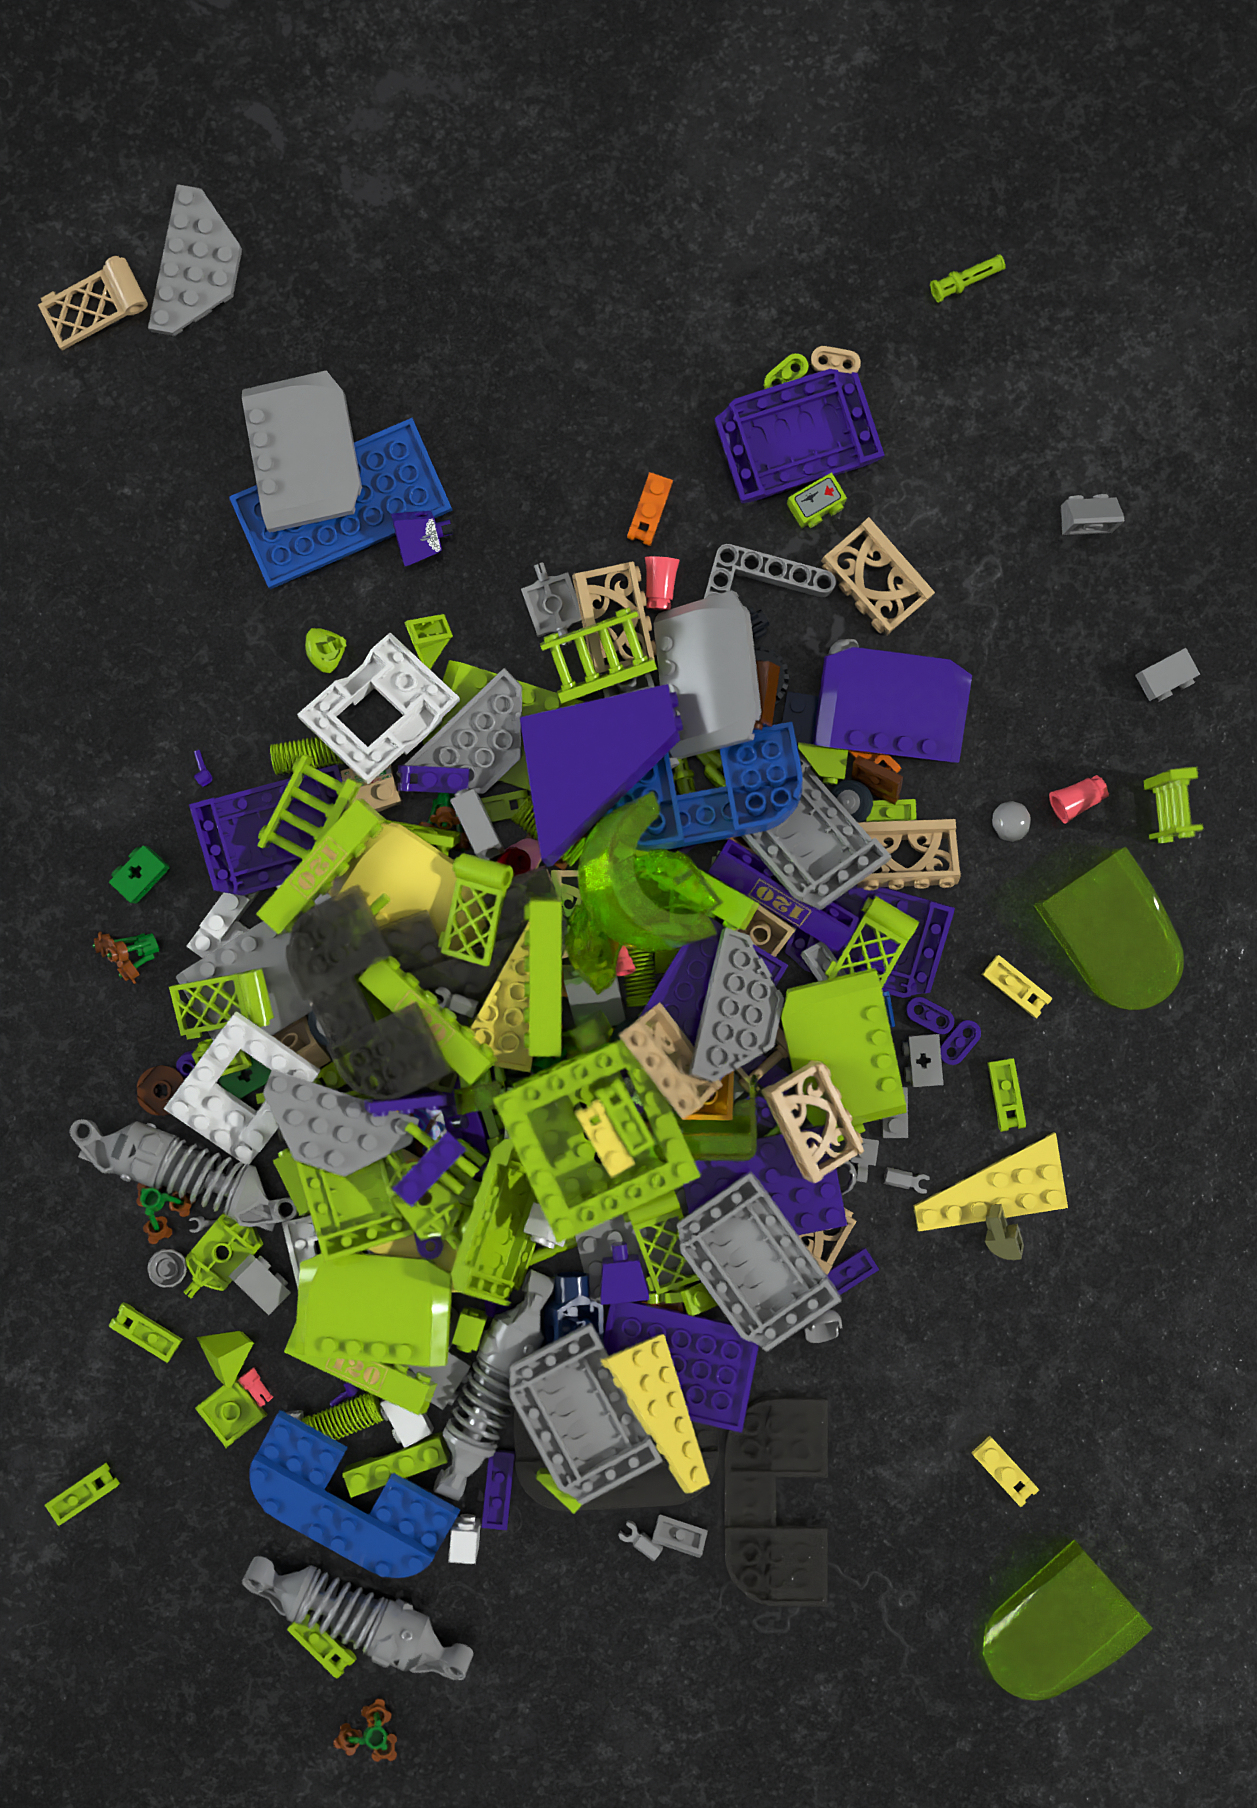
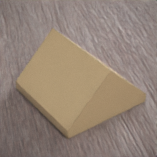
[736,904,796,957]

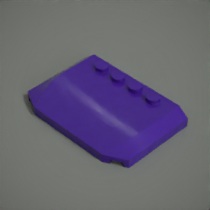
[714,369,885,503]
[812,647,972,763]
[189,765,342,896]
[784,884,955,998]

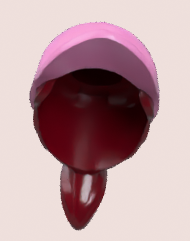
[496,838,542,884]

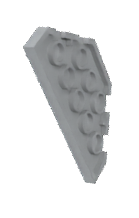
[148,184,242,336]
[396,668,522,793]
[688,928,784,1083]
[263,1069,419,1177]

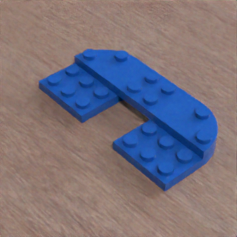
[603,722,803,852]
[249,1410,460,1578]

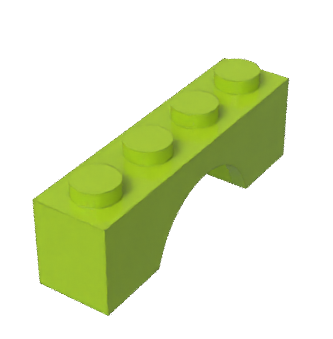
[342,1431,450,1497]

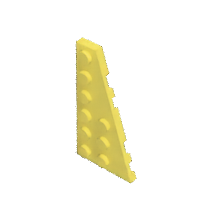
[470,920,533,1072]
[913,1132,1068,1231]
[600,1334,710,1493]

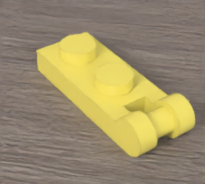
[981,955,1052,1019]
[575,1099,634,1177]
[971,1436,1039,1507]

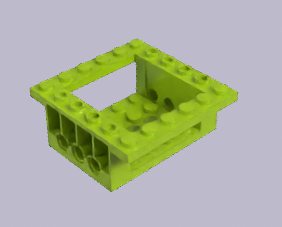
[493,1039,700,1243]

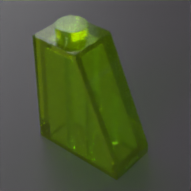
[561,1009,613,1055]
[454,1081,506,1115]

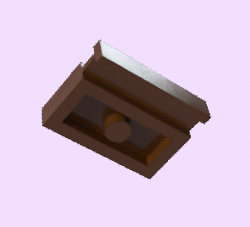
[852,755,903,805]

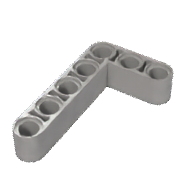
[704,544,836,599]

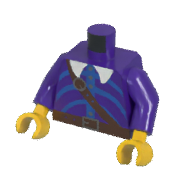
[396,1104,469,1164]

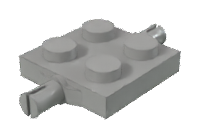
[521,563,582,646]

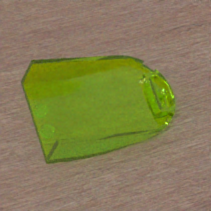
[1034,847,1184,1010]
[983,1539,1153,1700]

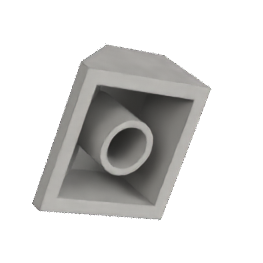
[1061,494,1124,535]

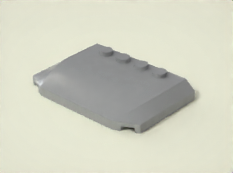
[242,371,362,533]
[653,590,761,759]
[741,751,891,910]
[176,913,347,1041]
[677,1171,841,1351]
[510,1323,663,1504]

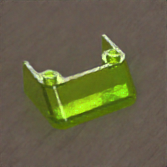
[653,1075,758,1161]

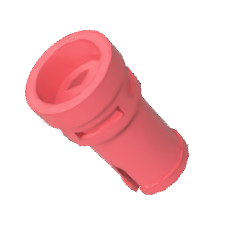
[609,936,636,976]
[237,1367,273,1407]

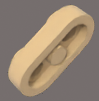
[810,346,861,374]

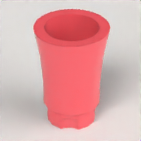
[645,556,680,611]
[1049,775,1109,824]

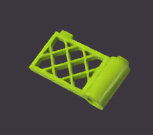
[438,853,513,967]
[825,896,919,988]
[169,968,274,1039]
[622,1189,700,1295]

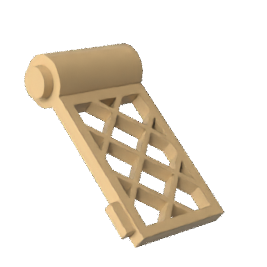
[38,256,148,350]

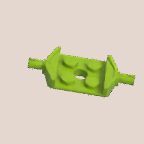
[385,1151,463,1250]
[184,1213,263,1298]

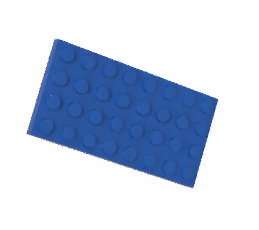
[229,418,453,589]

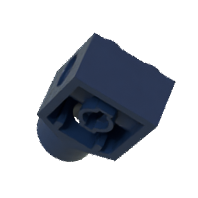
[544,1271,604,1347]

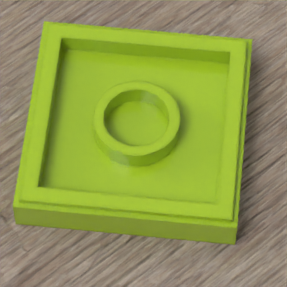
[195,1376,267,1448]

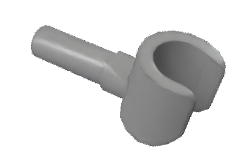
[189,1216,216,1233]

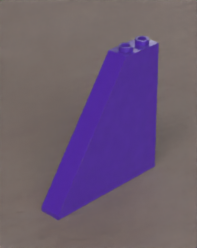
[520,684,683,867]

